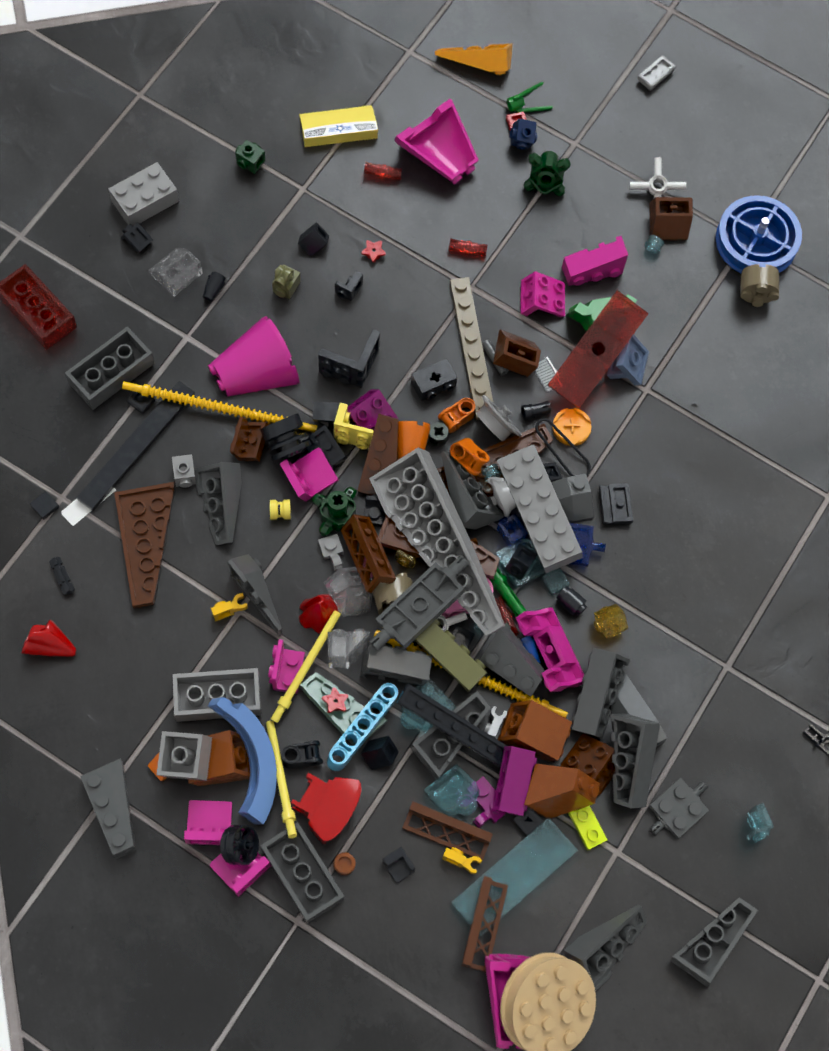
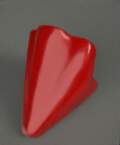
[299,594,340,634]
[21,620,76,656]

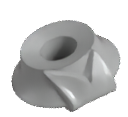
[487,477,516,518]

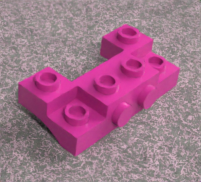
[515,608,584,692]

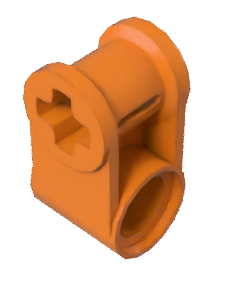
[437,398,475,433]
[450,438,490,476]

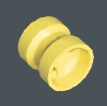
[270,499,291,520]

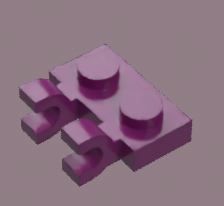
[459,776,507,828]

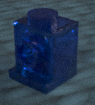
[497,514,528,549]

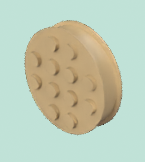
[500,952,596,1051]

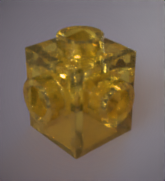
[594,604,629,638]

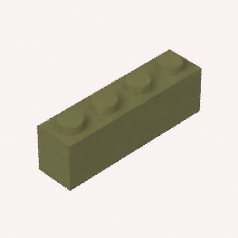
[414,619,487,692]

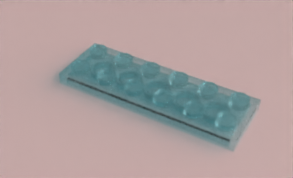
[451,818,578,937]

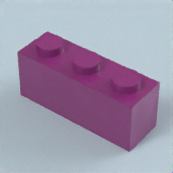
[492,746,537,816]

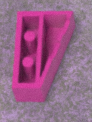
[562,236,628,286]

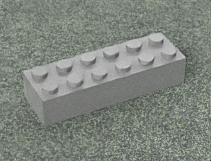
[497,444,583,573]

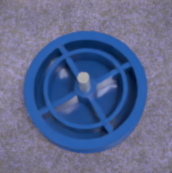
[716,196,802,274]

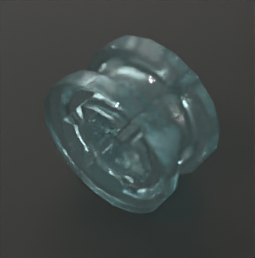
[645,235,664,254]
[481,464,502,482]

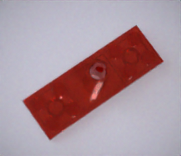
[547,290,649,409]

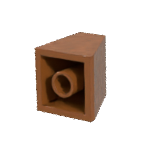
[497,700,572,762]
[187,730,250,786]
[524,764,600,819]

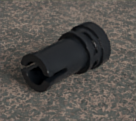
[521,401,552,421]

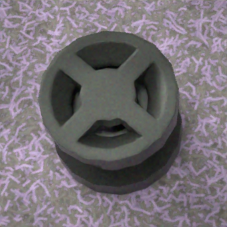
[428,422,449,447]

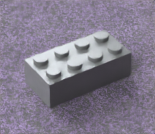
[173,668,261,722]

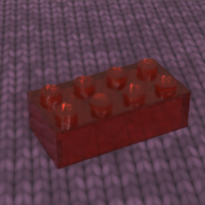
[0,264,77,350]

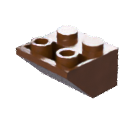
[649,197,693,240]
[493,329,541,377]

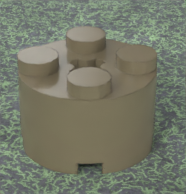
[740,264,779,307]
[372,573,413,615]

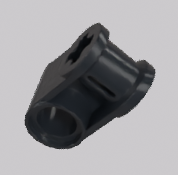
[281,741,323,768]

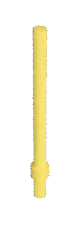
[271,610,341,723]
[266,721,297,838]

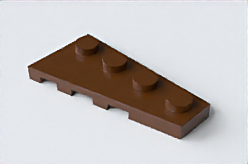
[357,413,399,495]

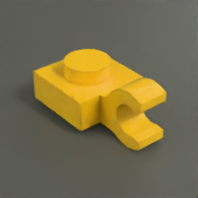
[211,593,248,622]
[442,847,482,874]

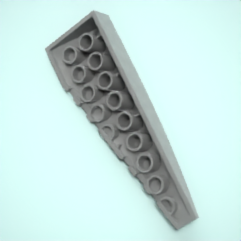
[369,447,505,636]

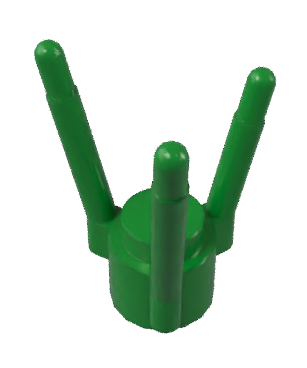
[506,82,553,113]

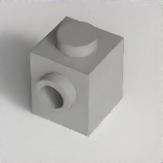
[172,454,196,488]

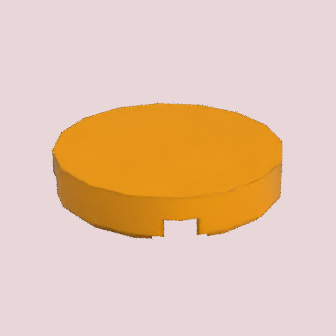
[552,408,592,446]

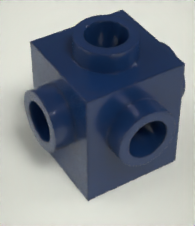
[509,118,537,150]

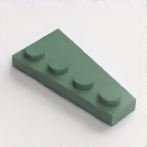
[299,672,387,746]

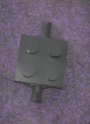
[649,778,709,839]

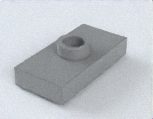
[637,55,676,91]

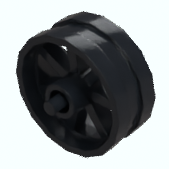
[220,825,259,865]

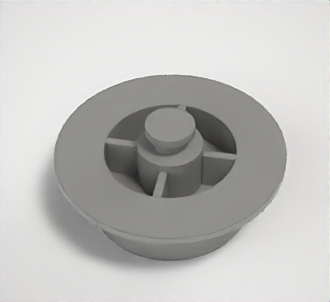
[476,394,522,441]

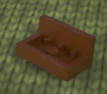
[230,417,268,461]

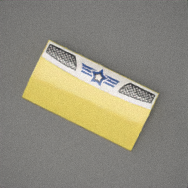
[299,105,378,147]

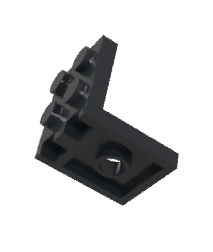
[318,329,380,388]

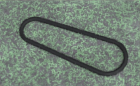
[535,418,591,476]

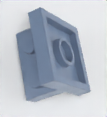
[607,331,649,385]

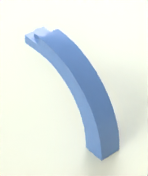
[208,697,277,824]

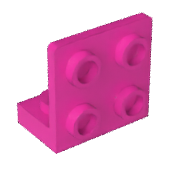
[521,271,565,317]
[280,447,339,502]
[268,639,305,694]
[184,800,232,845]
[210,853,271,897]

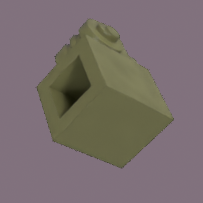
[272,264,301,299]

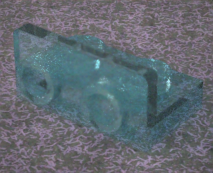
[745,803,774,843]

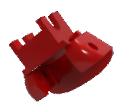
[291,773,361,845]

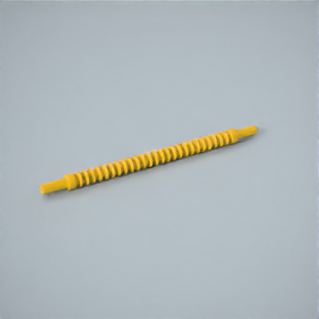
[122,381,318,433]
[374,630,568,718]

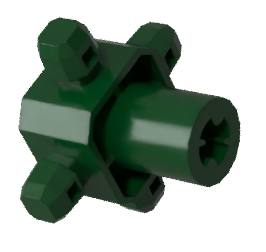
[523,151,571,196]
[312,487,357,537]

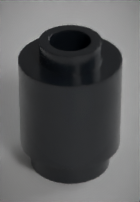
[556,586,587,616]

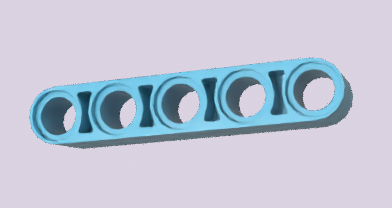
[327,683,398,771]

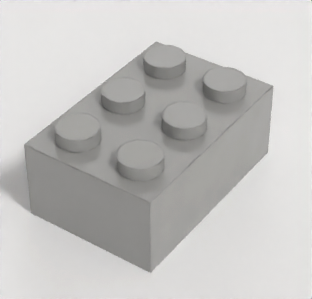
[108,162,179,226]

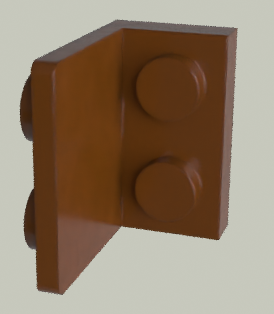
[560,734,615,795]

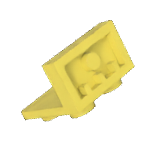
[334,403,374,450]

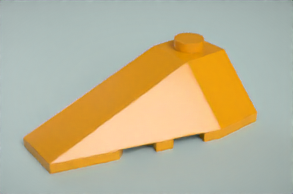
[435,44,512,75]

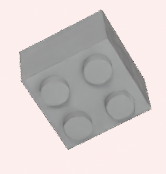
[156,731,212,781]

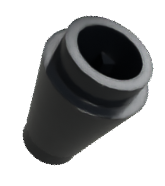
[202,271,226,302]

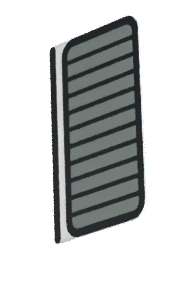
[534,356,565,392]

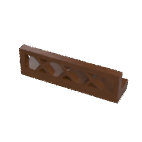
[341,514,396,593]
[402,801,493,861]
[461,876,508,973]

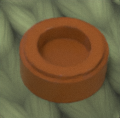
[334,852,356,875]

